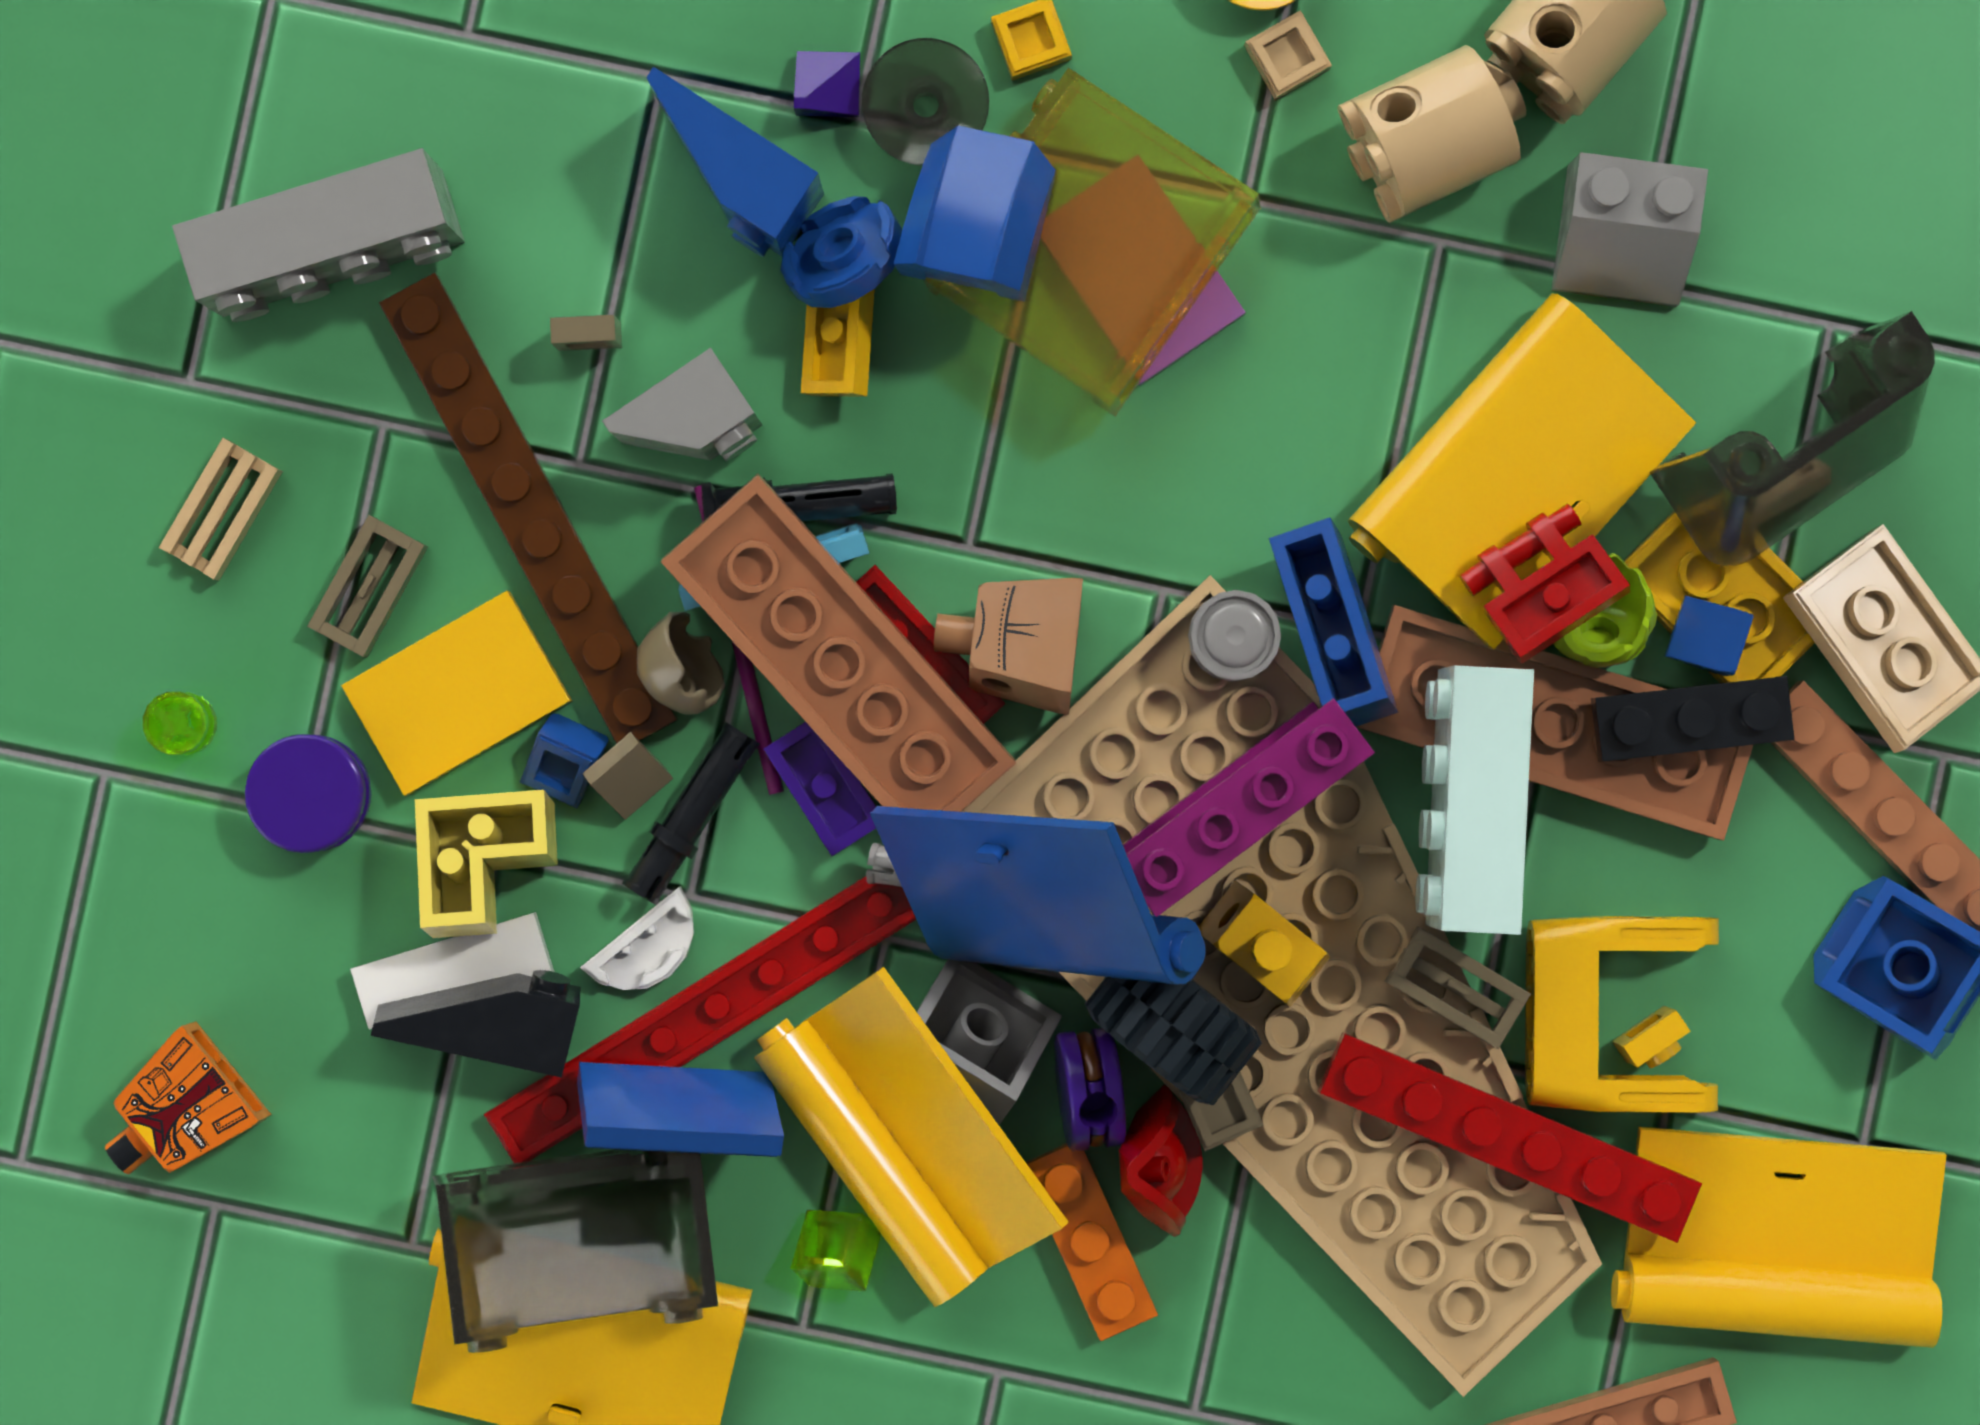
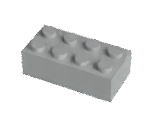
[172,148,465,322]

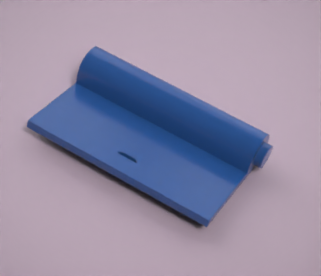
[870,806,1206,985]

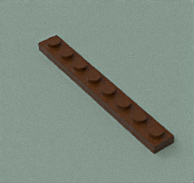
[379,272,678,743]

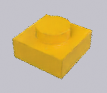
[1612,1006,1691,1068]

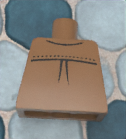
[934,578,1083,715]

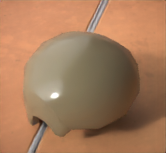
[637,612,725,715]

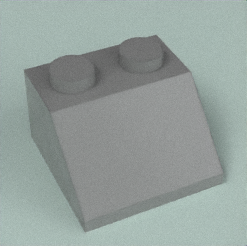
[1551,152,1708,307]
[602,348,762,461]
[916,960,1062,1125]

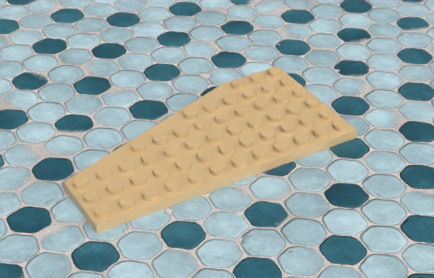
[962,575,1602,1397]

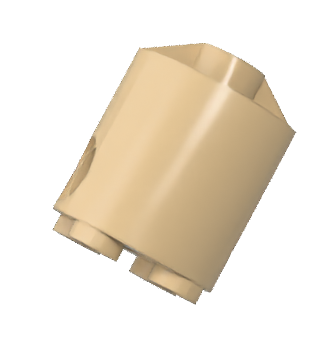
[1484,0,1667,124]
[1337,45,1526,223]

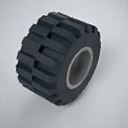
[1085,977,1262,1105]

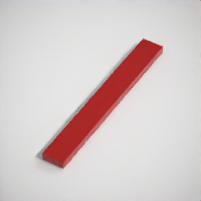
[484,876,916,1169]

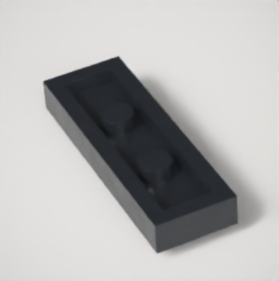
[1591,676,1795,762]

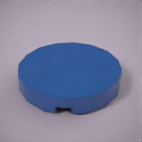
[781,196,902,308]

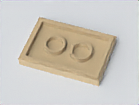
[1783,524,1980,754]

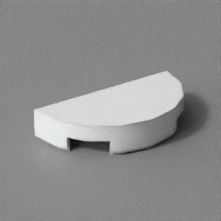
[580,886,695,990]

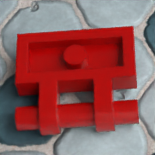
[1459,503,1630,664]

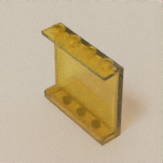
[923,67,1261,417]

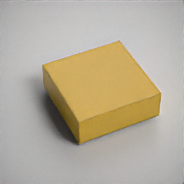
[991,0,1072,81]

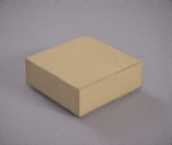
[1244,10,1332,100]

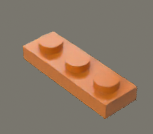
[1026,1143,1158,1342]

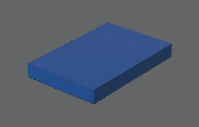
[577,1062,784,1157]

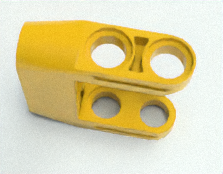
[1525,916,1719,1113]

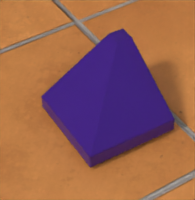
[794,51,861,117]

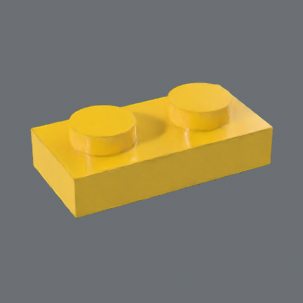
[800,289,875,397]

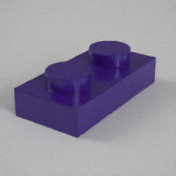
[763,722,877,856]

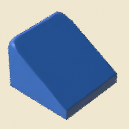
[1664,596,1754,676]
[520,713,609,809]

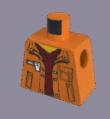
[105,1021,272,1174]

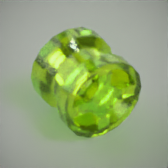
[143,692,217,755]

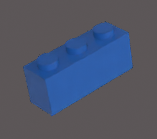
[1269,517,1399,727]

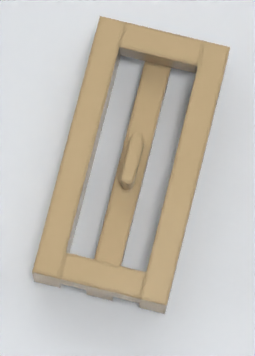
[159,438,283,581]

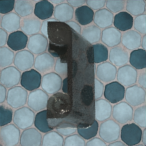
[1649,311,1935,566]
[433,1149,718,1353]

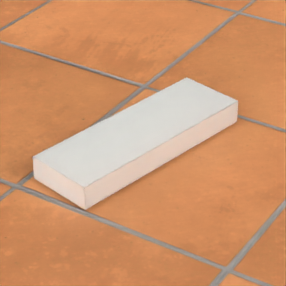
[350,912,554,1030]

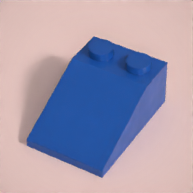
[646,67,824,257]

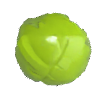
[1553,553,1658,668]

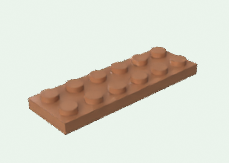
[661,473,1016,812]
[1356,605,1753,841]

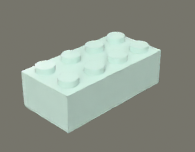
[1415,665,1534,935]

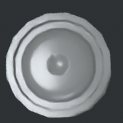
[1188,590,1281,682]

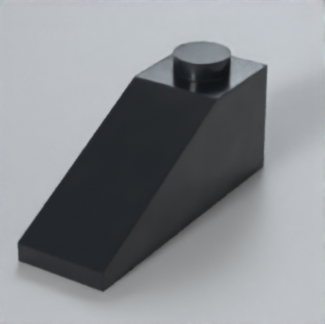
[371,970,581,1078]

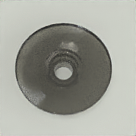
[862,38,989,166]

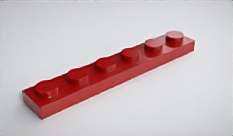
[1318,1032,1702,1243]

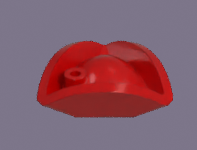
[1119,1084,1203,1237]

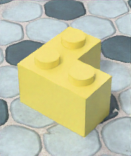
[415,790,558,938]

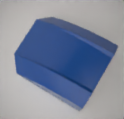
[894,126,1056,302]
[1813,876,1980,1061]

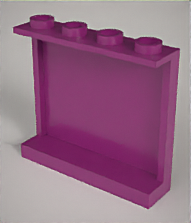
[1123,698,1375,917]

